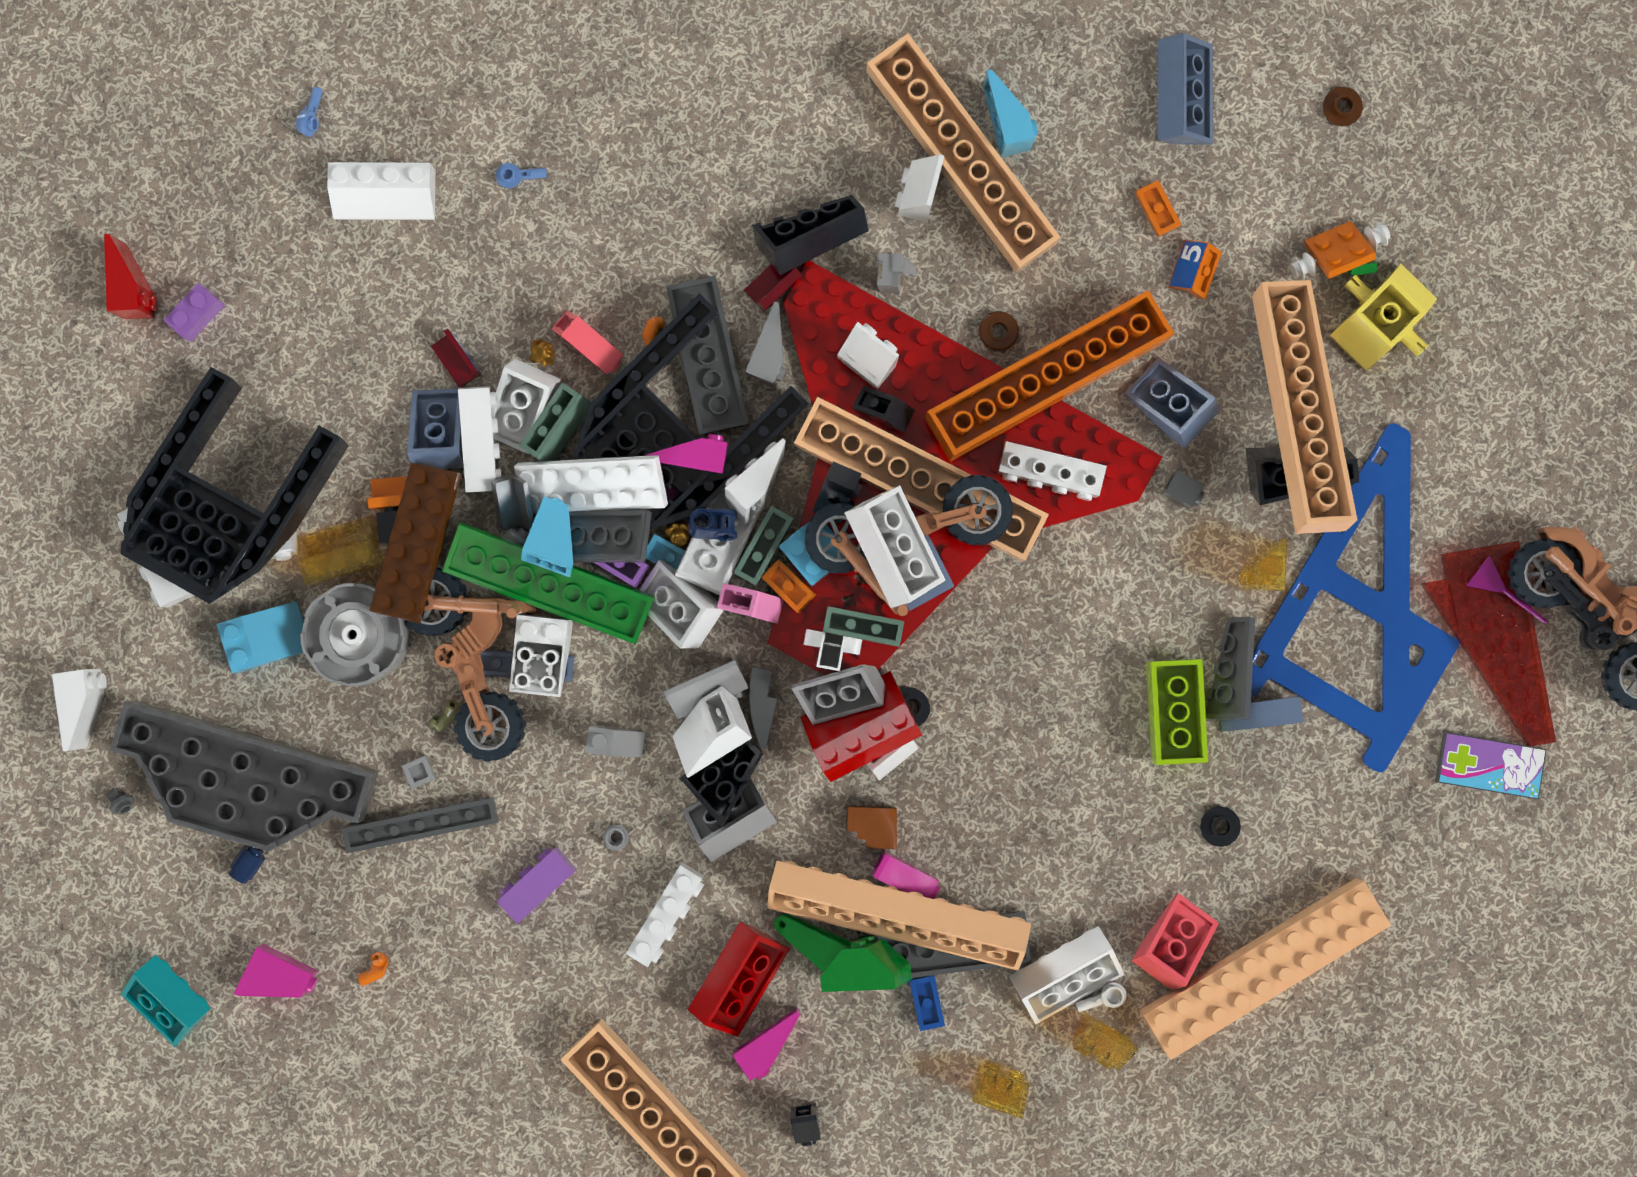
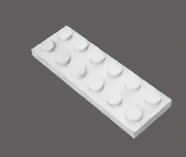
[514,455,668,514]

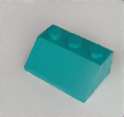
[120,955,211,1047]

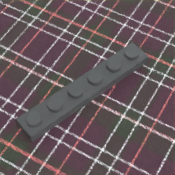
[342,797,499,854]

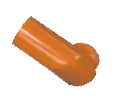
[642,317,665,346]
[358,952,388,986]

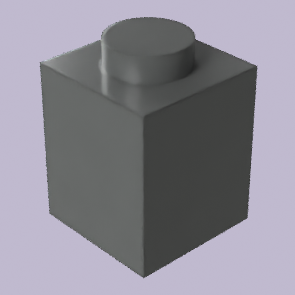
[1162,470,1205,509]

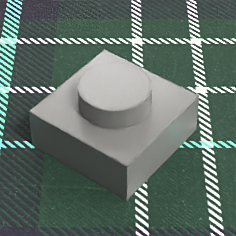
[402,755,437,789]

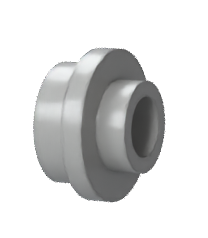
[603,824,629,850]

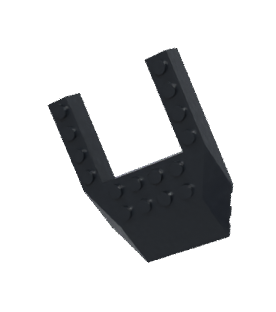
[572,293,809,530]
[120,367,349,604]

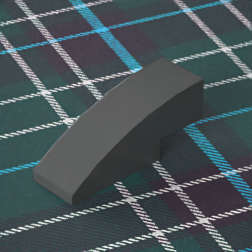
[750,667,777,749]

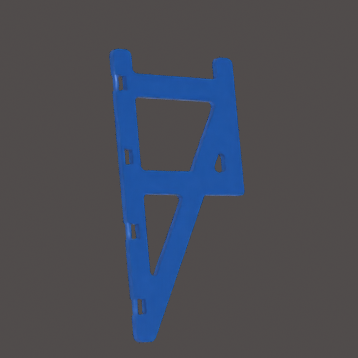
[1251,423,1460,772]

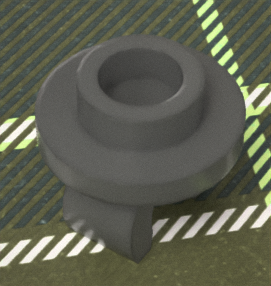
[106,788,135,815]

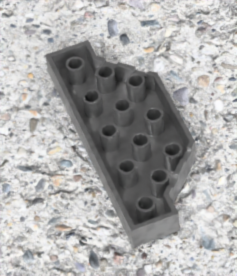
[110,700,379,851]

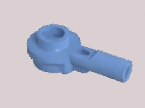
[296,87,323,137]
[496,163,547,189]

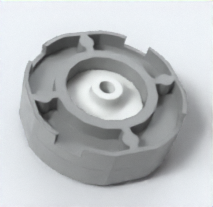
[300,583,410,686]

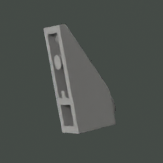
[745,301,786,386]

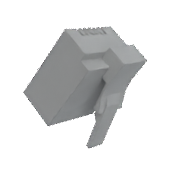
[877,254,917,294]

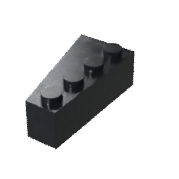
[752,195,869,275]
[1245,447,1359,505]

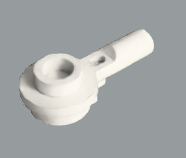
[1076,982,1127,1012]

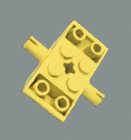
[1329,264,1437,371]

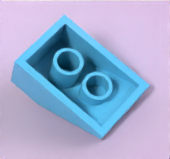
[983,69,1038,158]
[216,601,304,673]

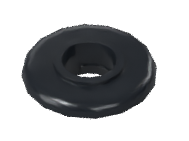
[900,687,930,726]
[1200,806,1241,847]

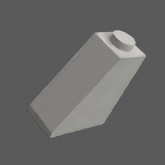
[585,724,646,757]

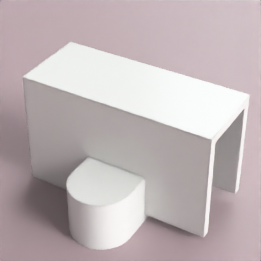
[804,629,862,671]

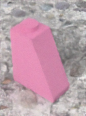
[717,583,784,624]

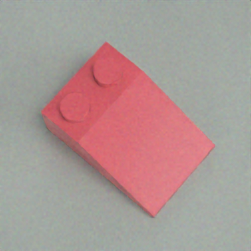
[1132,893,1219,991]

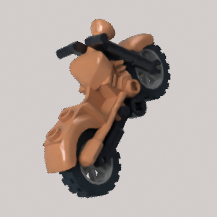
[1507,526,1637,711]

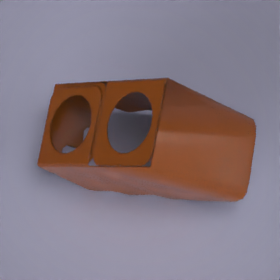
[846,806,897,849]

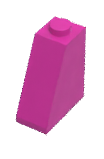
[872,849,940,899]
[234,944,318,998]

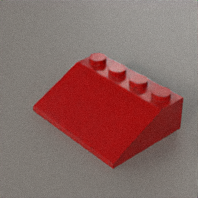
[800,671,923,782]

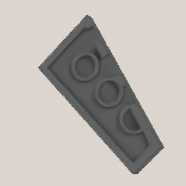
[1205,616,1255,721]

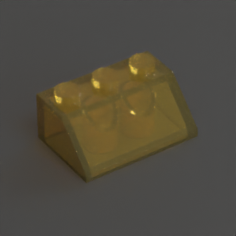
[298,516,384,586]

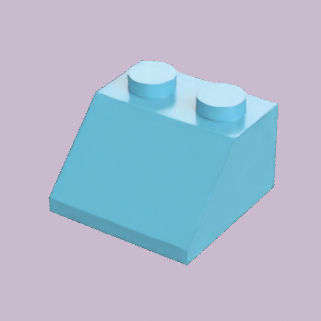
[779,522,845,587]

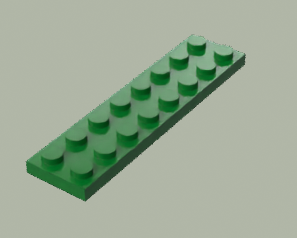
[442,522,654,645]

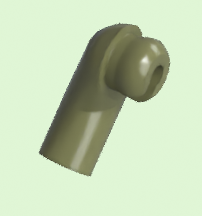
[429,700,459,732]

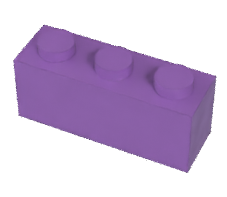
[497,847,577,924]

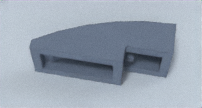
[1220,696,1304,732]

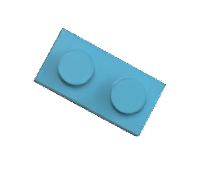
[646,534,686,570]

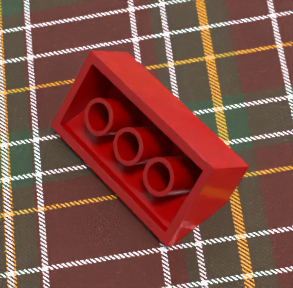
[687,921,790,1037]

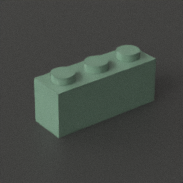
[519,382,591,461]
[734,506,794,586]
[823,606,904,647]

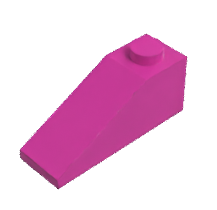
[646,434,728,473]
[733,1008,800,1081]

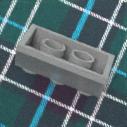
[664,660,749,719]
[791,664,885,725]
[682,777,777,862]

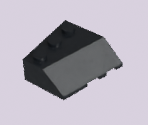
[680,739,763,826]

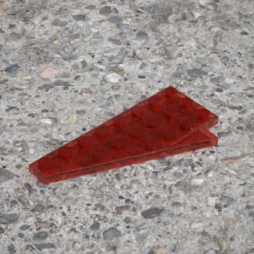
[1422,541,1556,746]

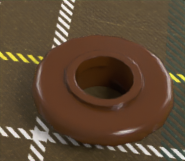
[1323,87,1363,127]
[979,311,1019,351]

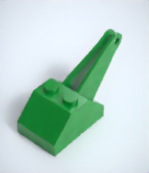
[774,913,912,992]

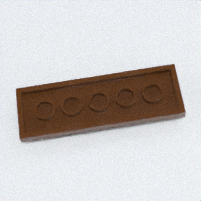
[369,463,462,624]

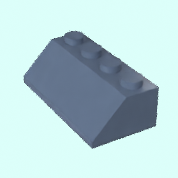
[1157,33,1213,145]

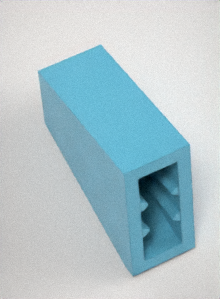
[521,497,573,577]

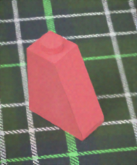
[551,310,623,375]

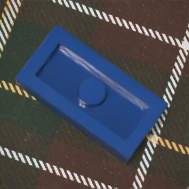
[909,975,945,1031]

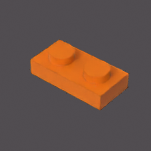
[1134,180,1182,238]
[761,559,816,613]

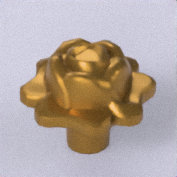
[529,339,556,367]
[665,521,692,546]

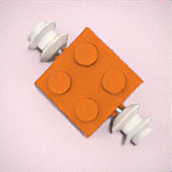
[1290,221,1390,280]

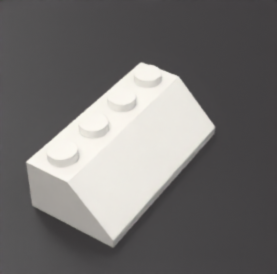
[327,162,436,220]
[845,485,946,608]
[1009,926,1125,1025]

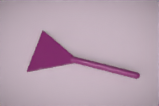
[1466,555,1548,625]

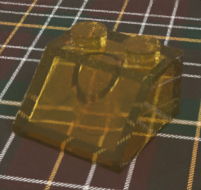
[1239,539,1288,592]
[1072,1013,1139,1070]
[969,1060,1030,1119]

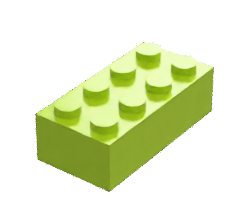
[1146,659,1208,765]

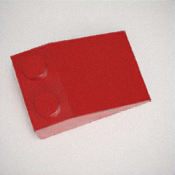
[104,234,158,319]

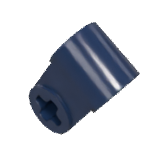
[687,508,737,541]

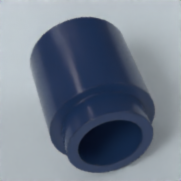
[229,845,266,884]

